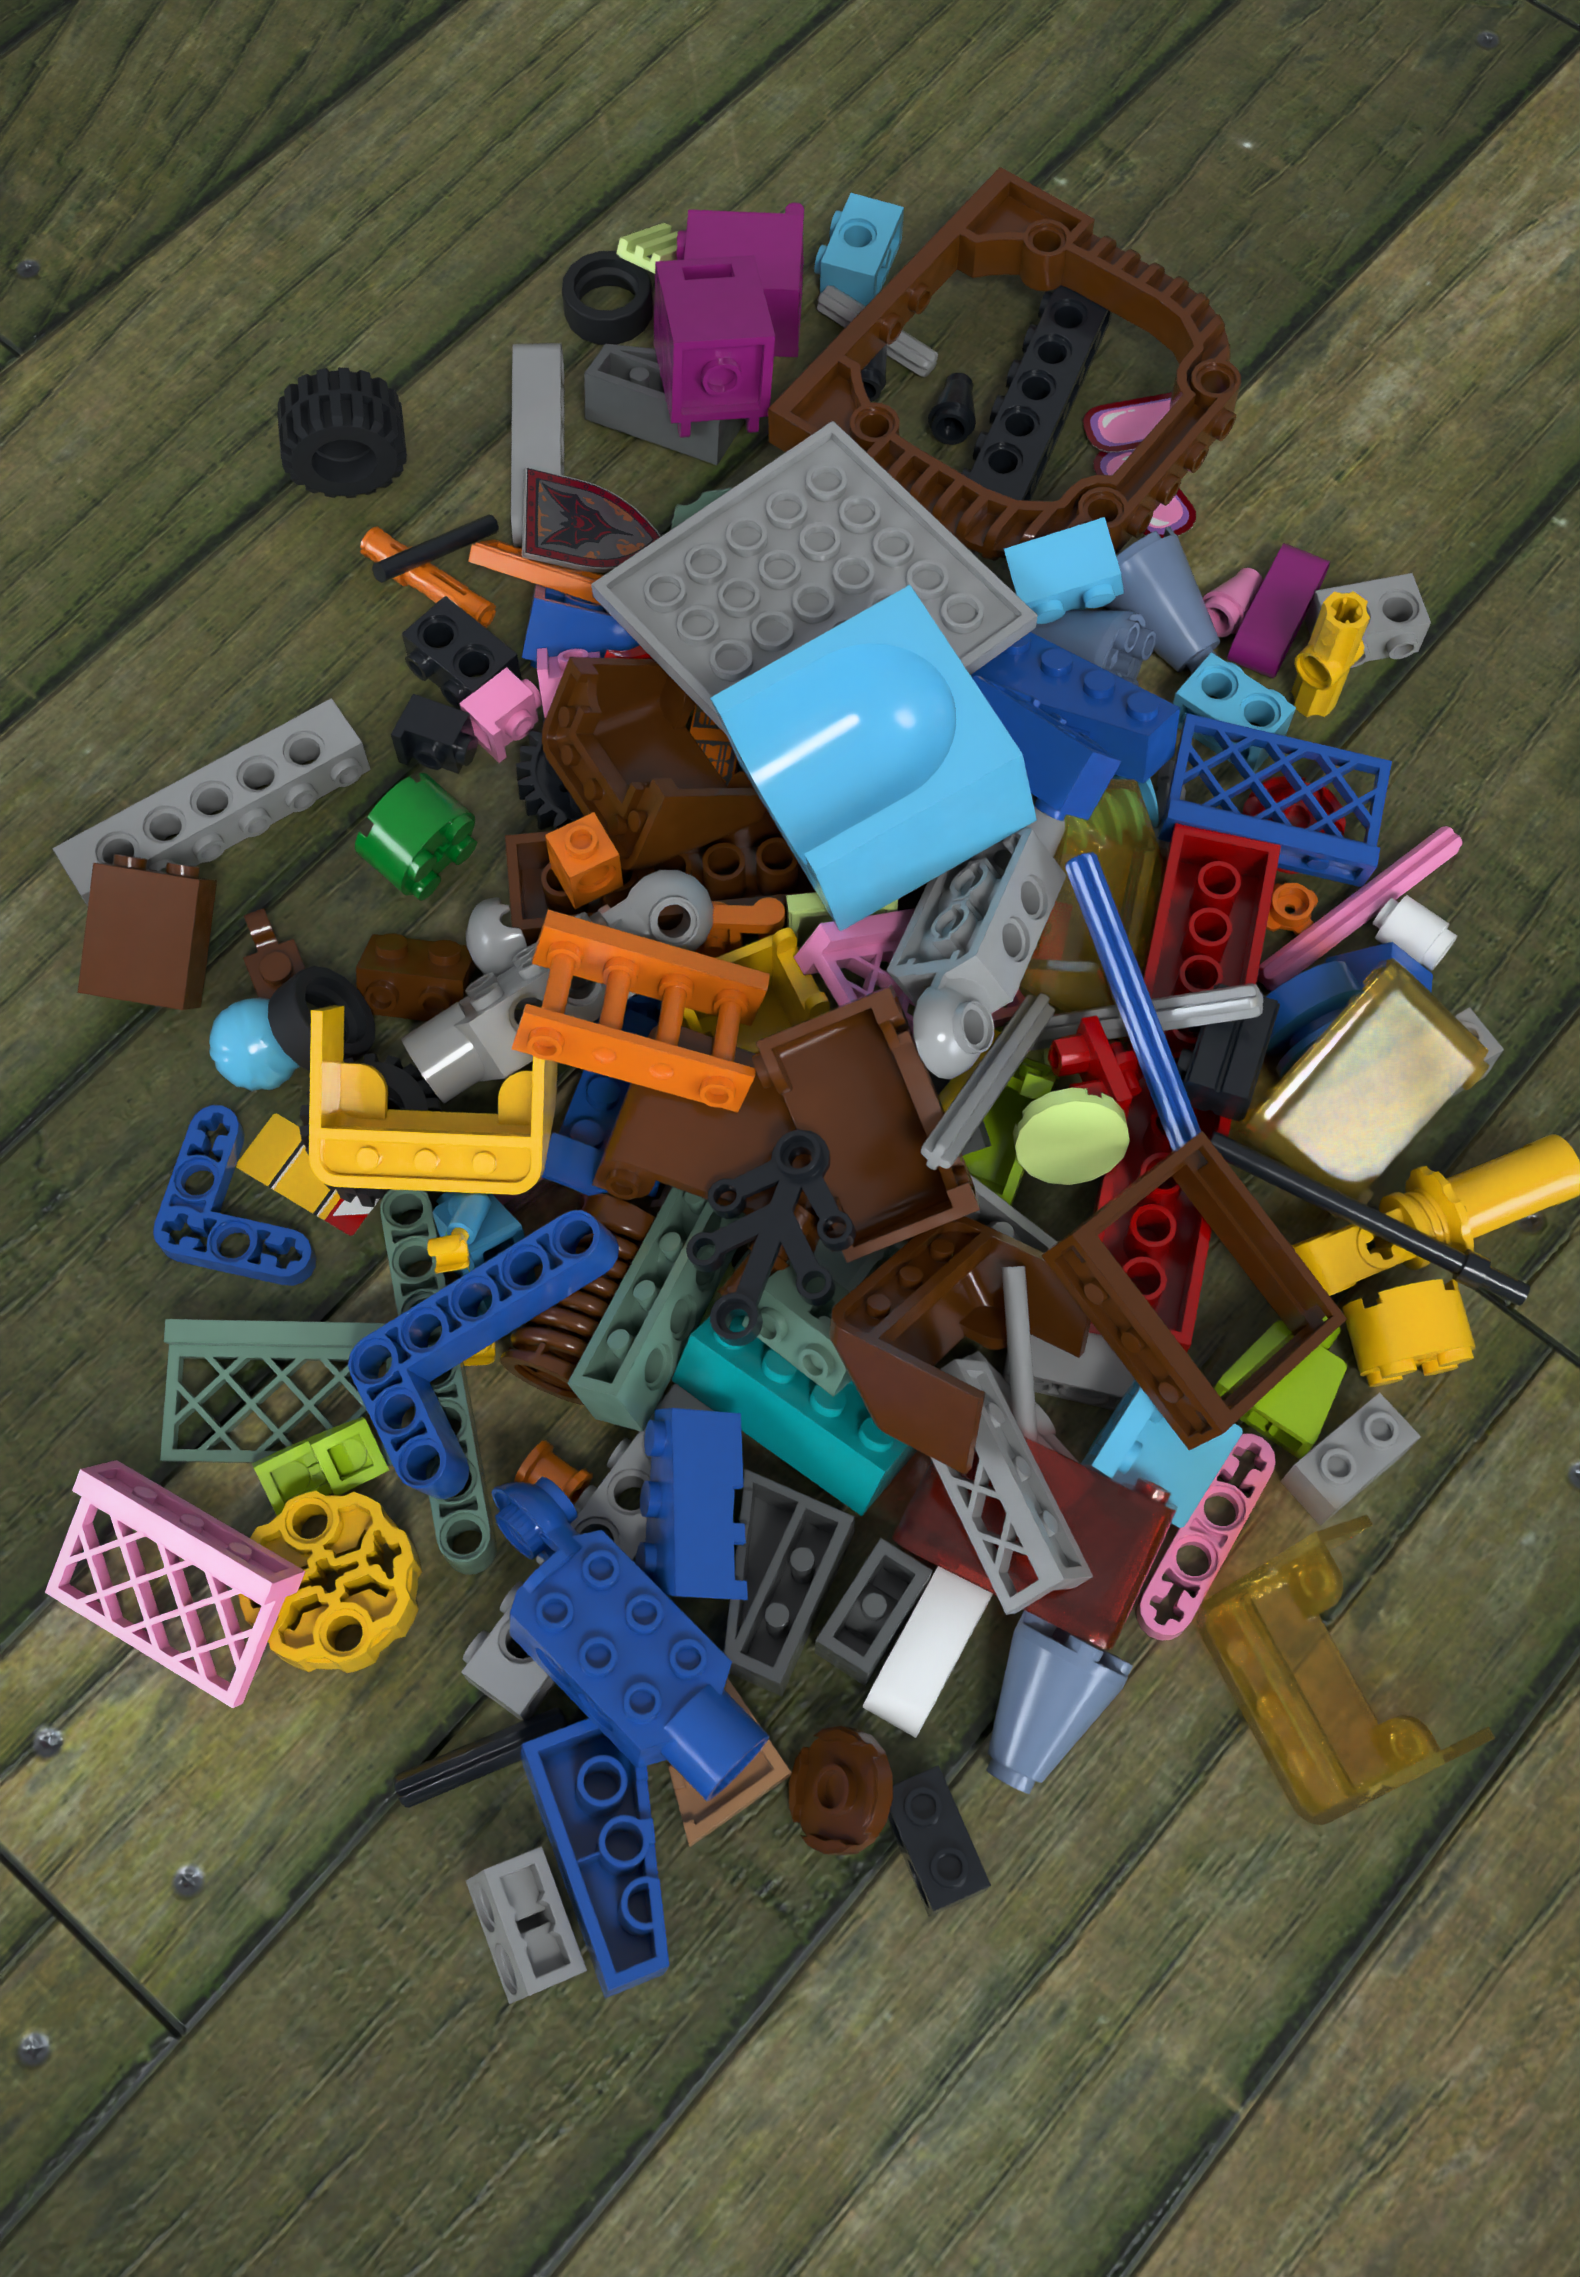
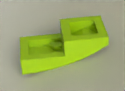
[252,1417,389,1516]

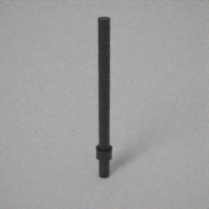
[1209,1131,1530,1306]

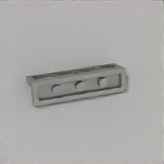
[931,1359,1094,1615]

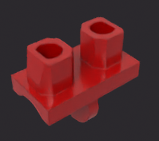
[1048,1015,1144,1109]

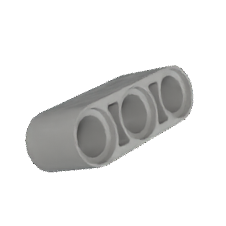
[1002,1332,1134,1411]

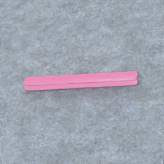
[1257,826,1462,991]

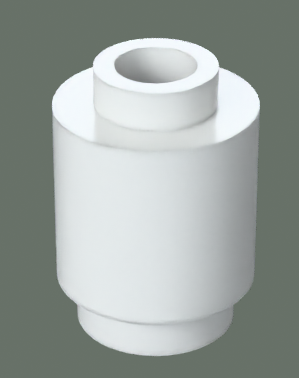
[1373,895,1457,971]

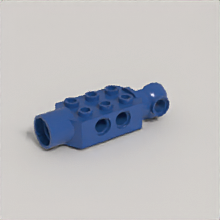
[491,1477,770,1802]

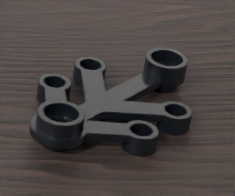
[686,1130,856,1346]

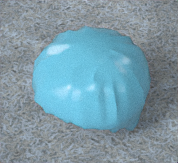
[209,997,300,1091]

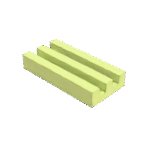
[616,223,678,273]

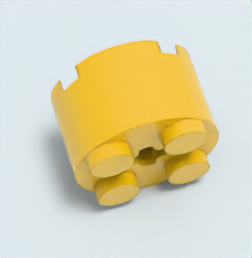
[1342,1279,1476,1387]

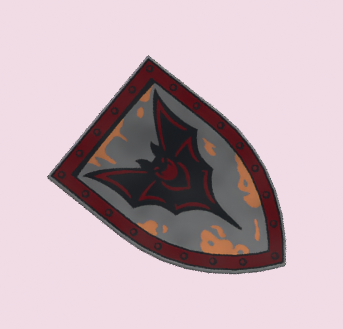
[522,467,661,573]

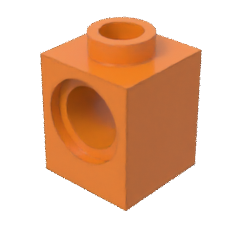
[545,812,623,909]

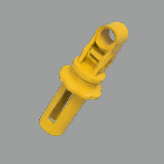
[1292,1134,1580,1296]

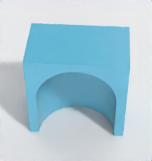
[710,585,1037,931]

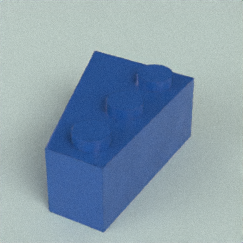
[972,675,1122,821]
[635,1408,748,1600]

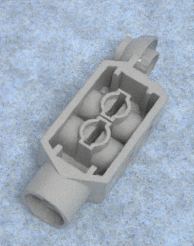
[886,794,1067,1080]
[401,870,714,1103]

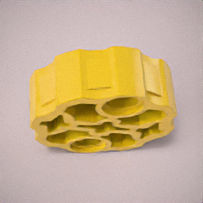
[238,1491,422,1673]

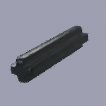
[393,1708,569,1807]

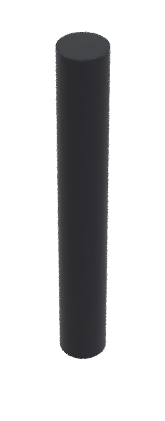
[372,514,499,583]

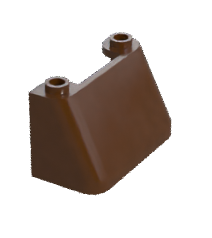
[542,657,767,870]
[752,984,980,1263]
[592,1026,820,1260]

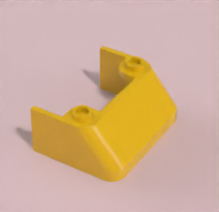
[309,1005,558,1195]

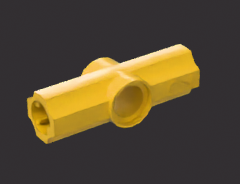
[1291,591,1370,717]

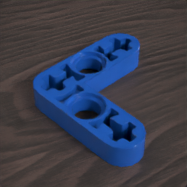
[153,1105,317,1286]

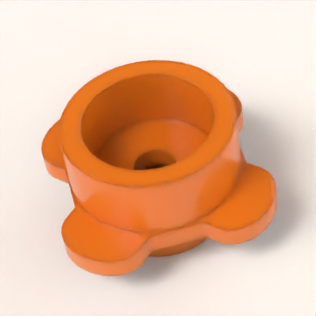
[1266,883,1318,936]

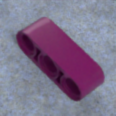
[1227,543,1330,679]

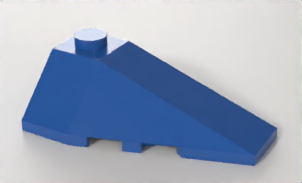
[522,584,639,669]

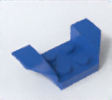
[542,1008,661,1198]

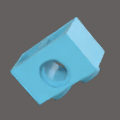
[814,193,904,306]

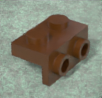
[356,933,476,1021]

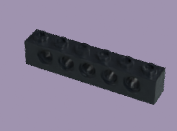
[961,285,1112,501]

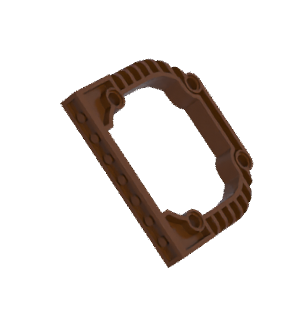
[768,167,1241,561]

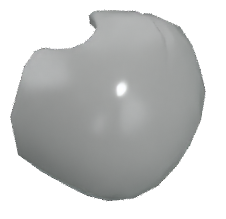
[465,897,527,977]

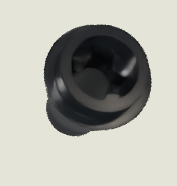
[928,373,976,445]

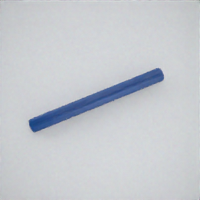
[1065,852,1201,1151]

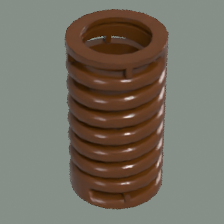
[500,1193,655,1405]

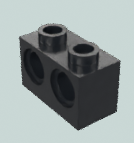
[401,596,522,710]
[887,1765,991,1917]

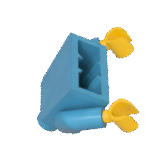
[427,1192,537,1366]

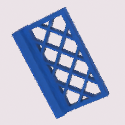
[1157,713,1392,887]

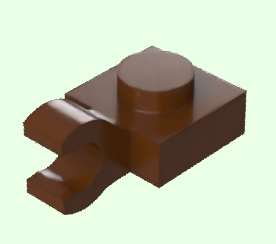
[243,908,306,999]

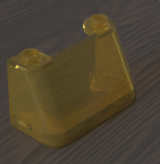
[1231,958,1490,1218]

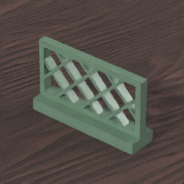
[160,1319,393,1466]

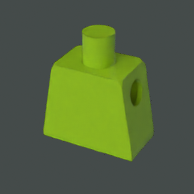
[1214,1316,1348,1459]

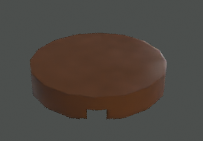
[789,1726,893,1856]

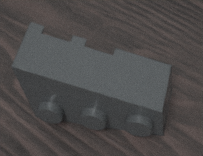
[585,344,746,465]
[724,1469,855,1697]

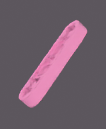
[1136,1433,1276,1640]

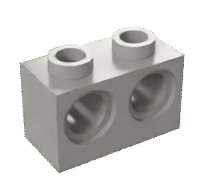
[1305,573,1431,668]
[1281,1392,1421,1526]
[466,1846,587,2004]

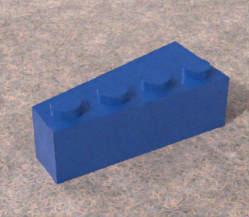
[971,632,1180,784]
[521,1718,669,1999]

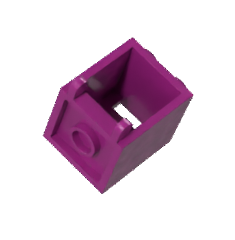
[677,203,804,357]
[654,255,775,438]

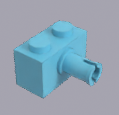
[1004,517,1124,624]

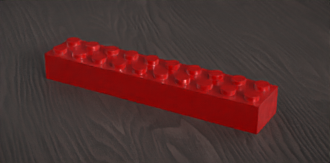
[1089,823,1281,1353]

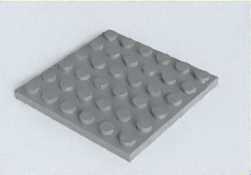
[591,421,1038,734]

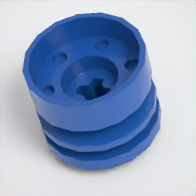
[1266,961,1397,1103]

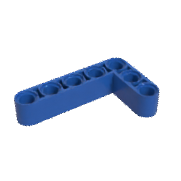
[348,1210,619,1499]

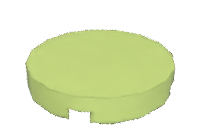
[1013,1088,1130,1185]

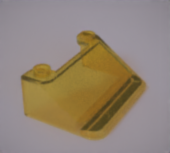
[1020,779,1163,1042]

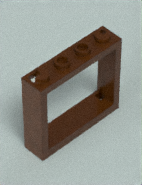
[1041,1131,1347,1450]

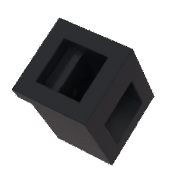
[391,694,478,774]

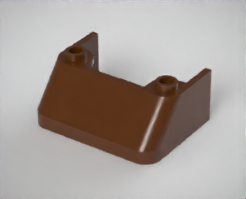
[829,1216,1091,1475]

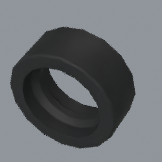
[562,251,653,345]
[268,966,376,1071]

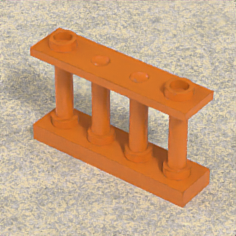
[511,910,770,1112]

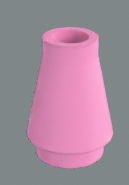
[1203,568,1264,637]

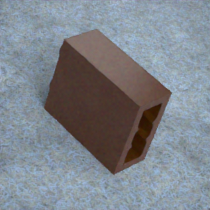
[77,854,217,1010]

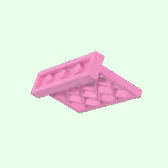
[794,908,1025,1033]
[45,1460,305,1708]

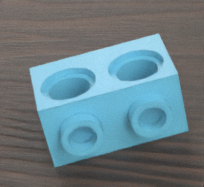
[1173,652,1296,773]

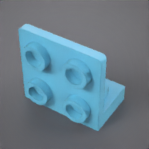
[1081,1379,1243,1528]

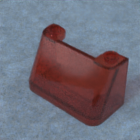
[892,1435,1178,1650]

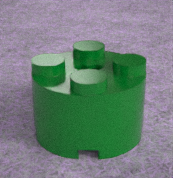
[355,773,477,901]

